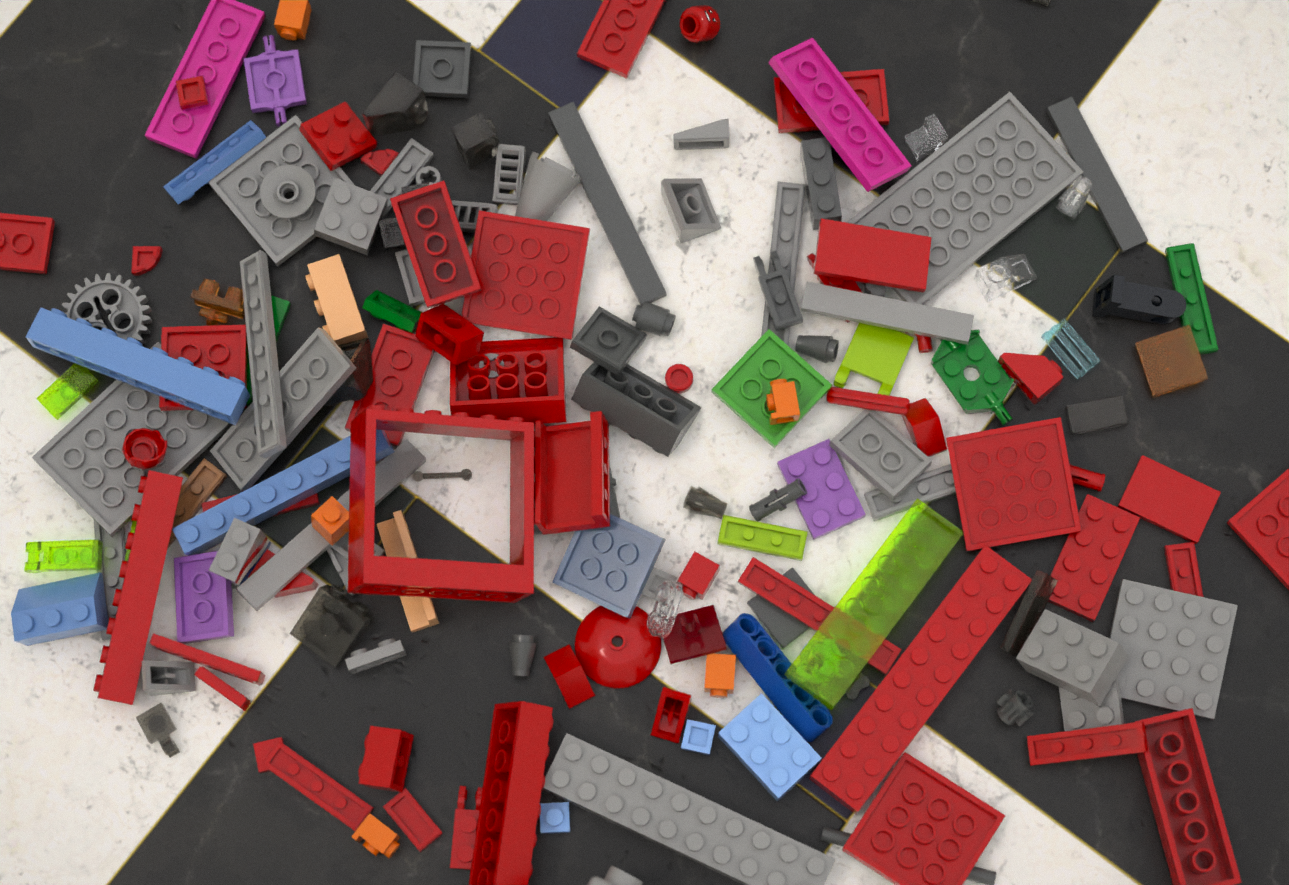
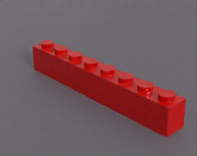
[93,470,183,705]

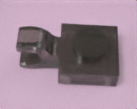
[136,703,180,758]

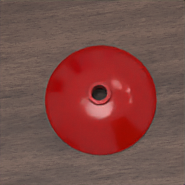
[575,606,661,689]

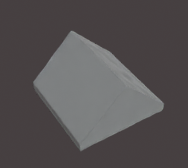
[661,178,721,243]

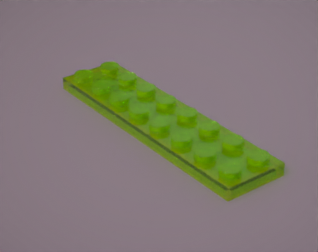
[784,498,963,710]

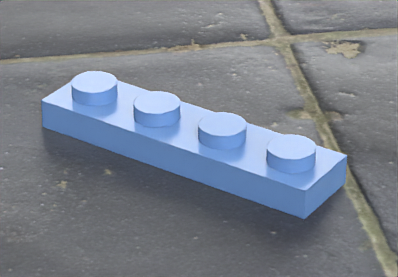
[163,120,266,205]

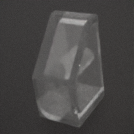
[974,254,1037,302]

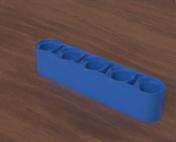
[723,613,833,742]

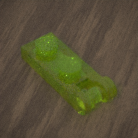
[24,539,103,573]

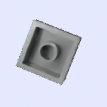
[314,178,388,256]

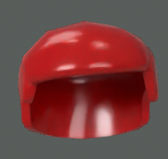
[122,428,167,470]

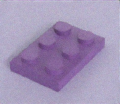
[777,439,866,540]
[174,551,234,644]

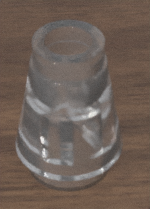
[1056,175,1093,219]

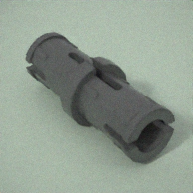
[749,478,807,522]

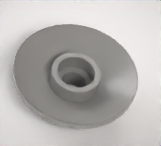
[260,165,316,219]

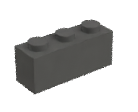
[800,137,842,230]

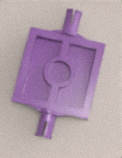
[244,35,307,126]

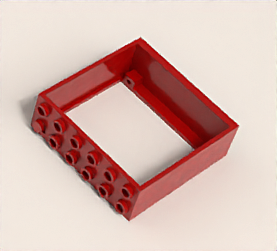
[348,405,534,603]

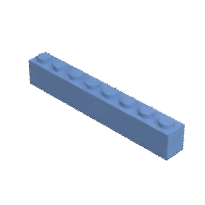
[26,308,250,425]
[172,430,395,556]

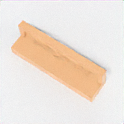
[377,510,439,633]

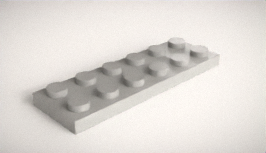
[210,327,356,491]

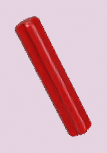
[827,387,910,415]

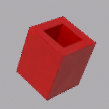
[677,551,720,600]

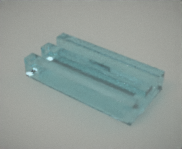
[1042,318,1101,380]

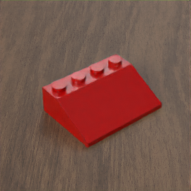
[450,337,566,424]

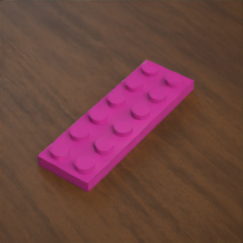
[145,0,266,159]
[769,38,912,192]

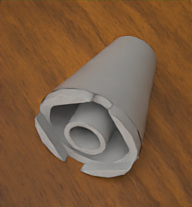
[515,152,582,221]

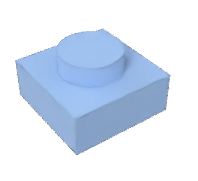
[681,719,716,755]
[540,802,570,834]

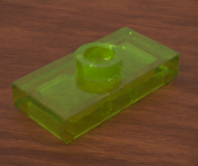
[36,363,99,420]

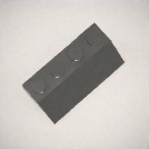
[571,362,701,457]

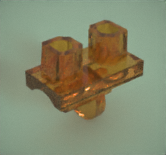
[190,278,245,326]

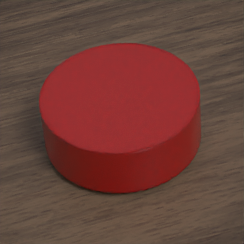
[665,364,693,394]

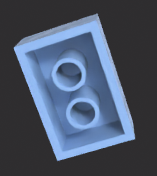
[718,693,822,802]

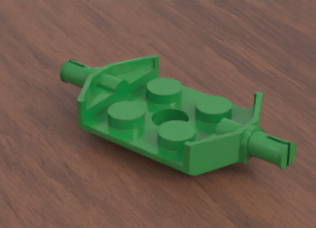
[931,329,1014,426]

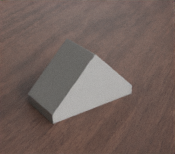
[142,660,196,696]

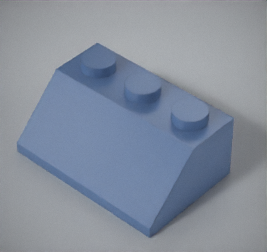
[11,572,108,646]

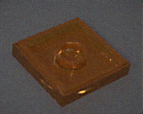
[1135,325,1208,397]

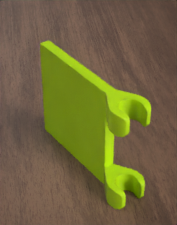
[833,323,914,396]

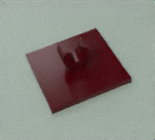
[658,605,727,664]

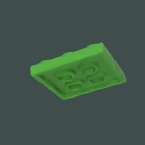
[711,329,832,449]

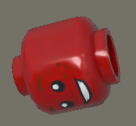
[679,5,720,42]

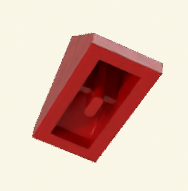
[902,398,947,457]
[544,644,595,709]
[651,687,691,744]

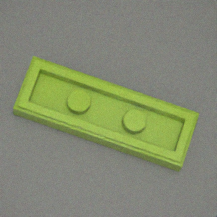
[718,515,808,561]

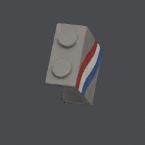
[209,518,271,590]

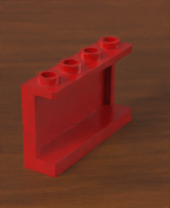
[534,411,610,535]

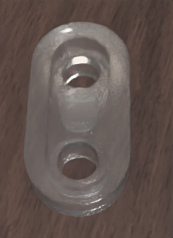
[647,580,683,638]

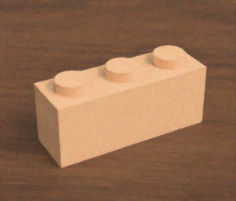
[305,254,368,348]

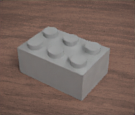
[1016,609,1129,706]

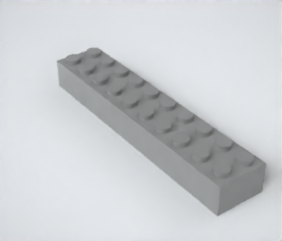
[543,733,835,885]

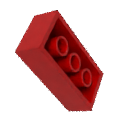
[390,180,482,308]

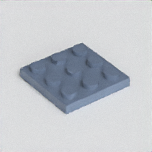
[552,514,666,618]

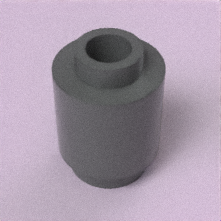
[632,301,676,337]

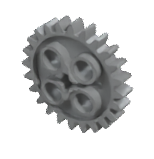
[62,273,152,344]

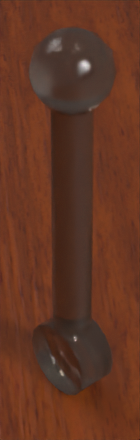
[412,469,472,482]

